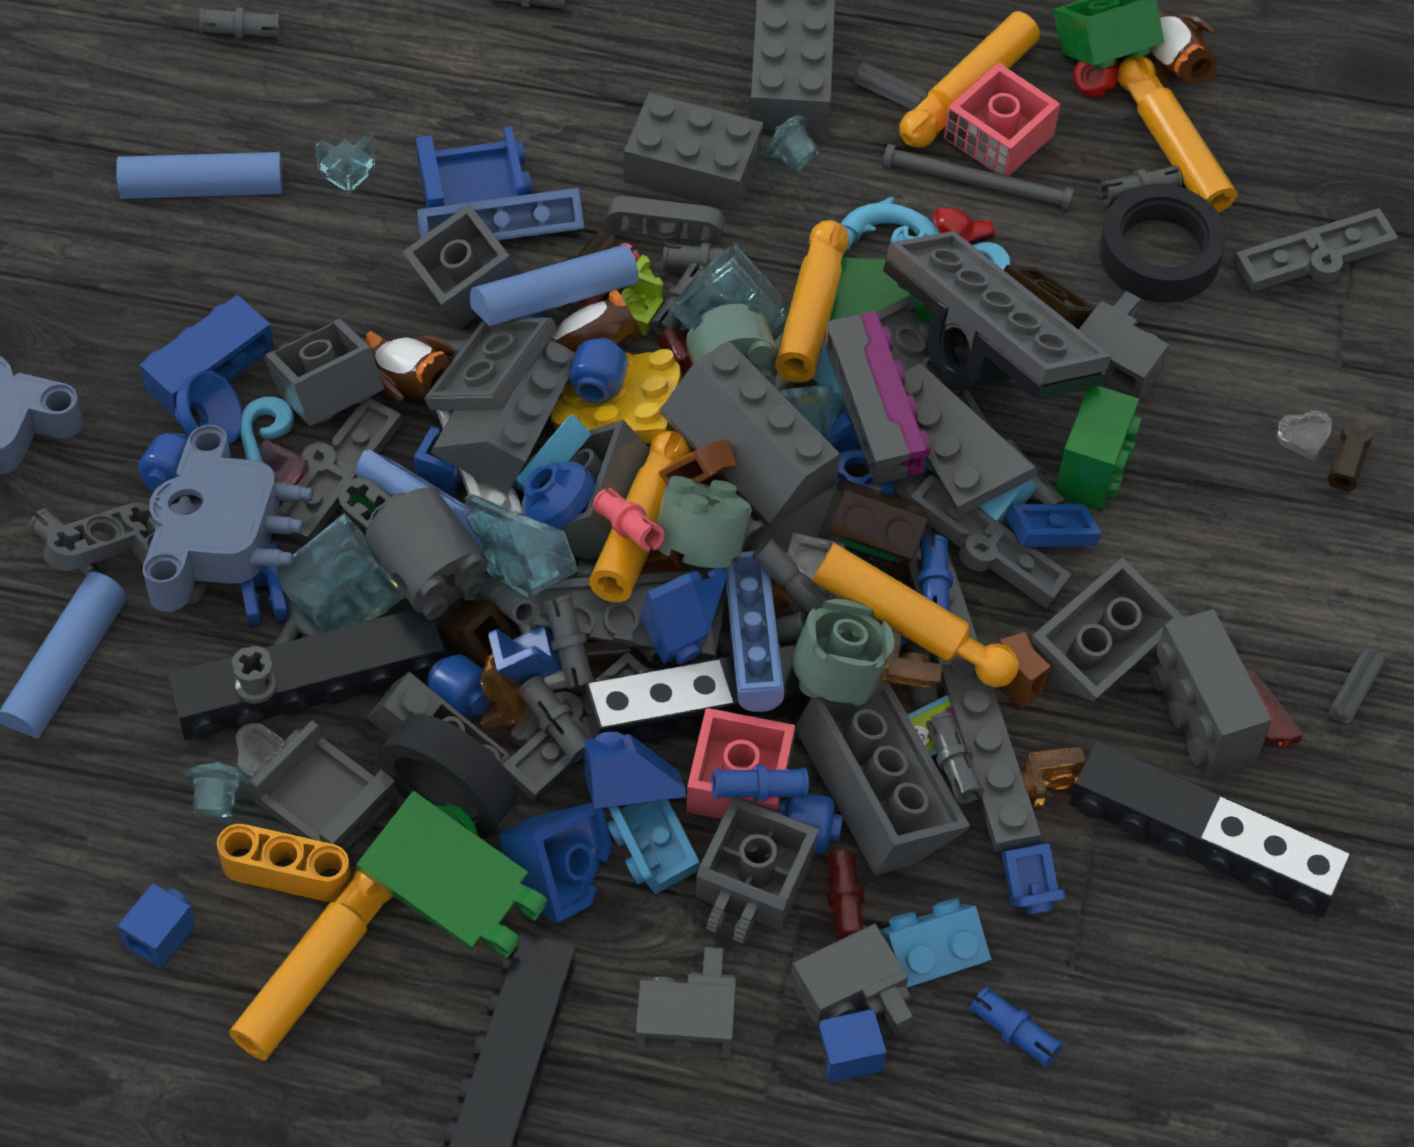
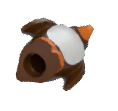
[1148,9,1218,88]
[551,289,643,352]
[366,331,455,402]

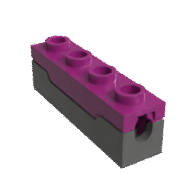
[825,311,931,484]

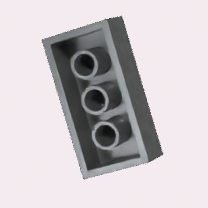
[750,0,835,133]

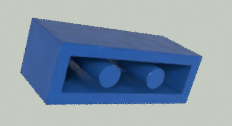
[140,295,274,418]

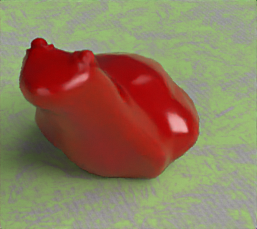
[1073,60,1122,98]
[933,207,995,243]

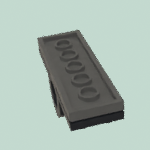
[883,231,1111,399]

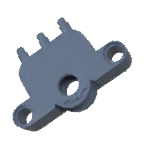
[0,356,83,475]
[143,425,314,612]

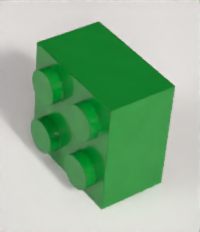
[1053,0,1164,68]
[1055,386,1142,513]

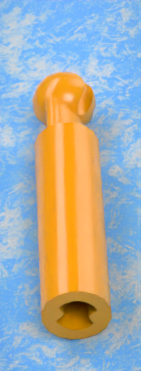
[899,11,1040,148]
[1117,56,1237,213]
[775,220,849,383]
[589,431,691,603]
[811,543,1019,688]
[229,869,393,1061]

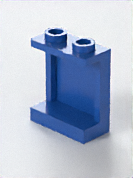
[416,126,532,208]

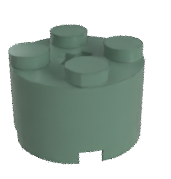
[686,304,779,387]
[656,476,752,568]
[792,599,894,705]

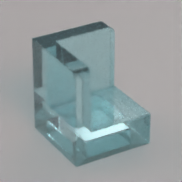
[315,136,375,193]

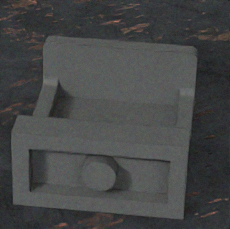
[251,720,398,853]

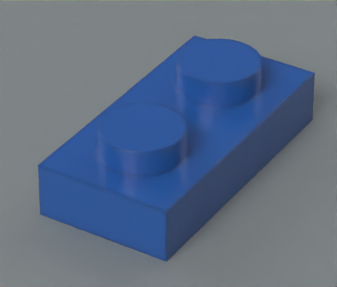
[1006,504,1102,547]

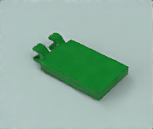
[830,257,933,325]
[356,791,547,959]

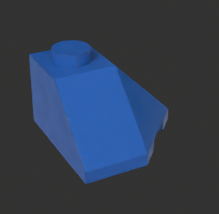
[639,568,727,665]
[583,732,686,809]
[498,803,612,923]

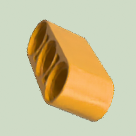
[217,824,352,902]

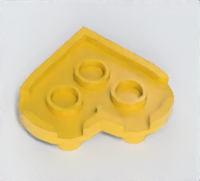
[551,349,683,443]

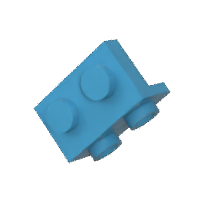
[606,799,701,894]
[880,898,991,988]

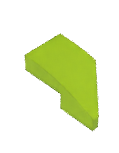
[620,255,664,336]

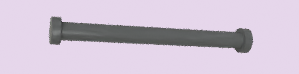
[882,144,1074,212]

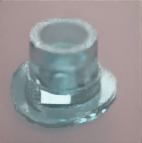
[763,114,820,172]
[185,761,249,817]

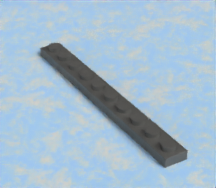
[894,474,1041,852]

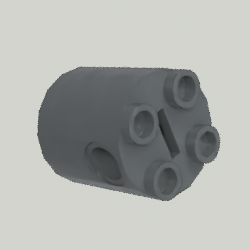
[365,487,489,620]

